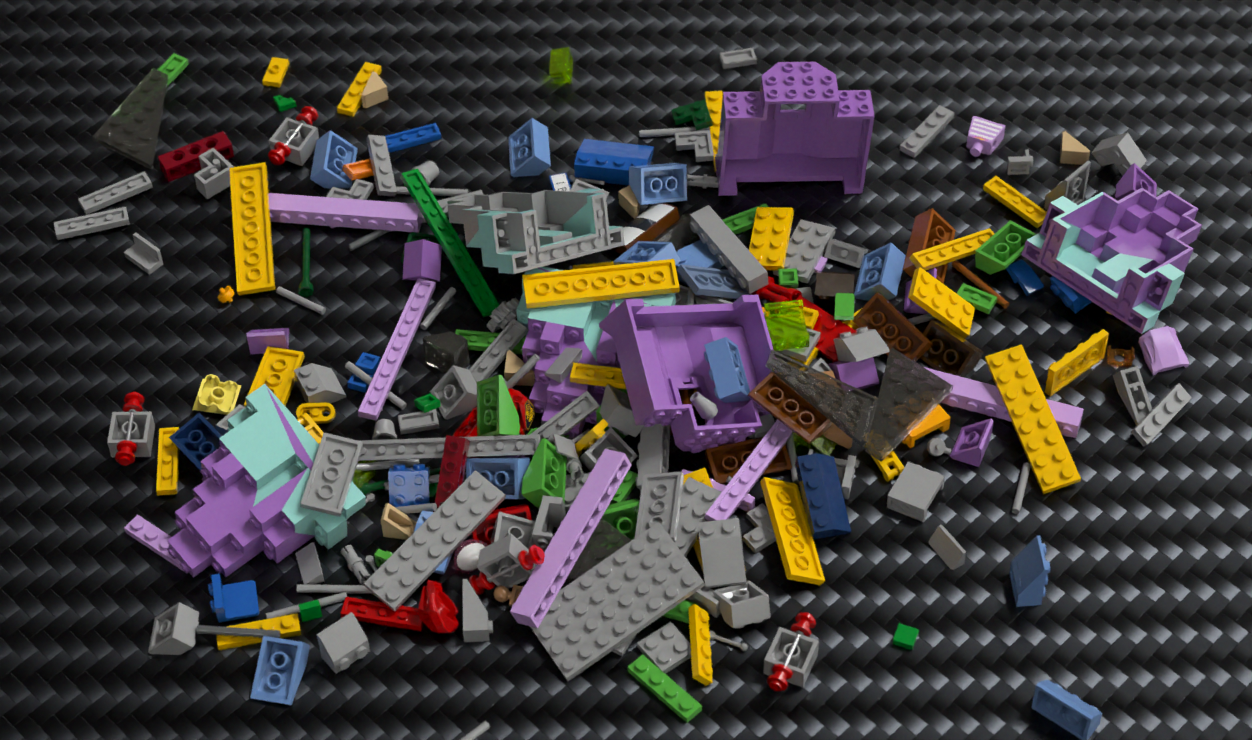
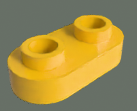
[296,403,336,424]

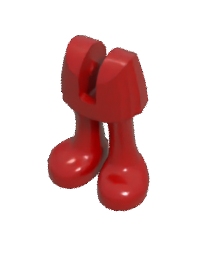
[752,276,802,315]

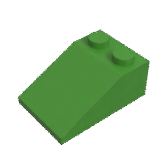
[477,375,520,436]
[521,438,567,509]

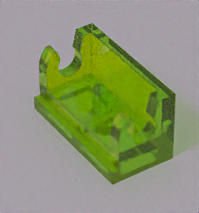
[549,47,573,84]

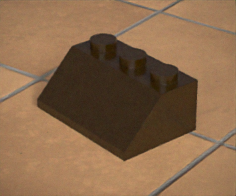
[920,320,984,377]

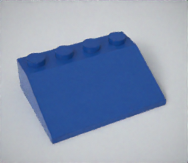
[574,139,654,185]

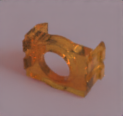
[1107,345,1135,366]

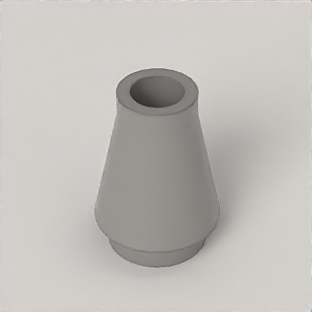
[690,392,718,421]

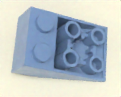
[1009,535,1050,607]

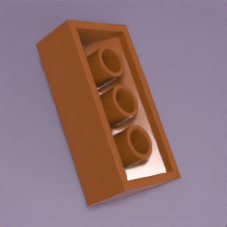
[903,208,956,284]

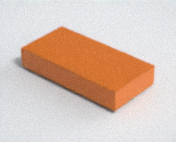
[342,159,374,180]

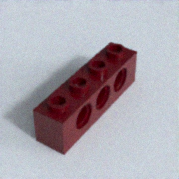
[158,131,234,182]
[433,435,470,513]

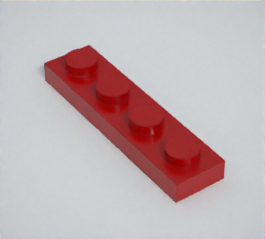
[340,597,424,631]

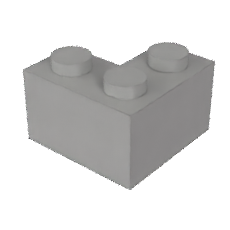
[1091,132,1147,176]
[194,148,234,199]

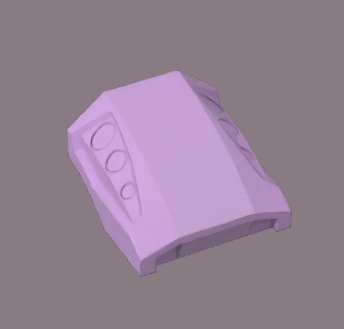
[1139,326,1189,375]

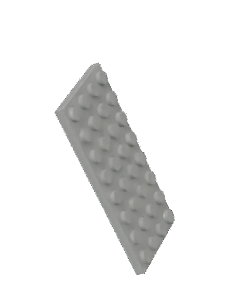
[531,522,705,681]

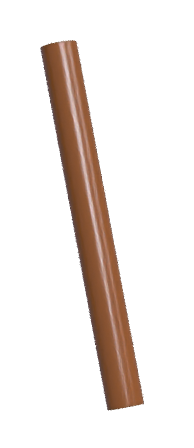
[951,260,1009,309]

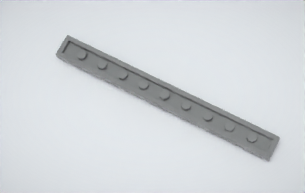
[358,434,541,461]

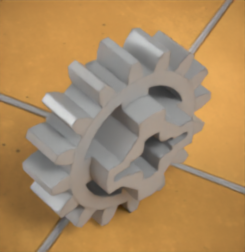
[486,298,519,333]

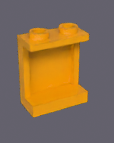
[888,391,951,448]

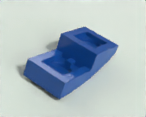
[1006,259,1044,296]
[347,352,381,393]

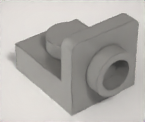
[1007,149,1033,175]

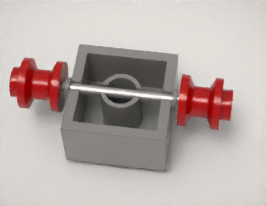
[268,106,319,166]
[107,392,155,466]
[469,534,545,595]
[764,612,819,691]

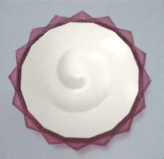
[454,539,487,573]

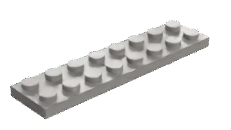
[364,470,506,612]

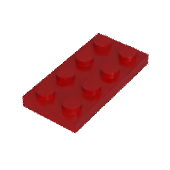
[792,295,857,362]

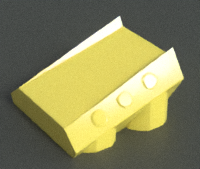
[192,374,241,415]

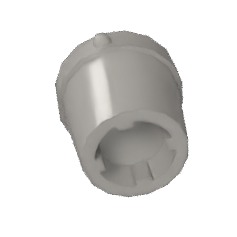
[411,161,439,186]
[372,419,397,440]

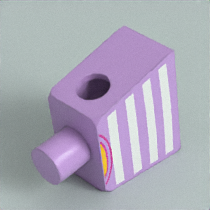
[966,116,1005,157]

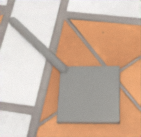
[553,429,590,460]

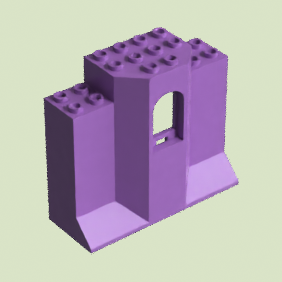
[715,62,874,196]
[599,295,781,453]

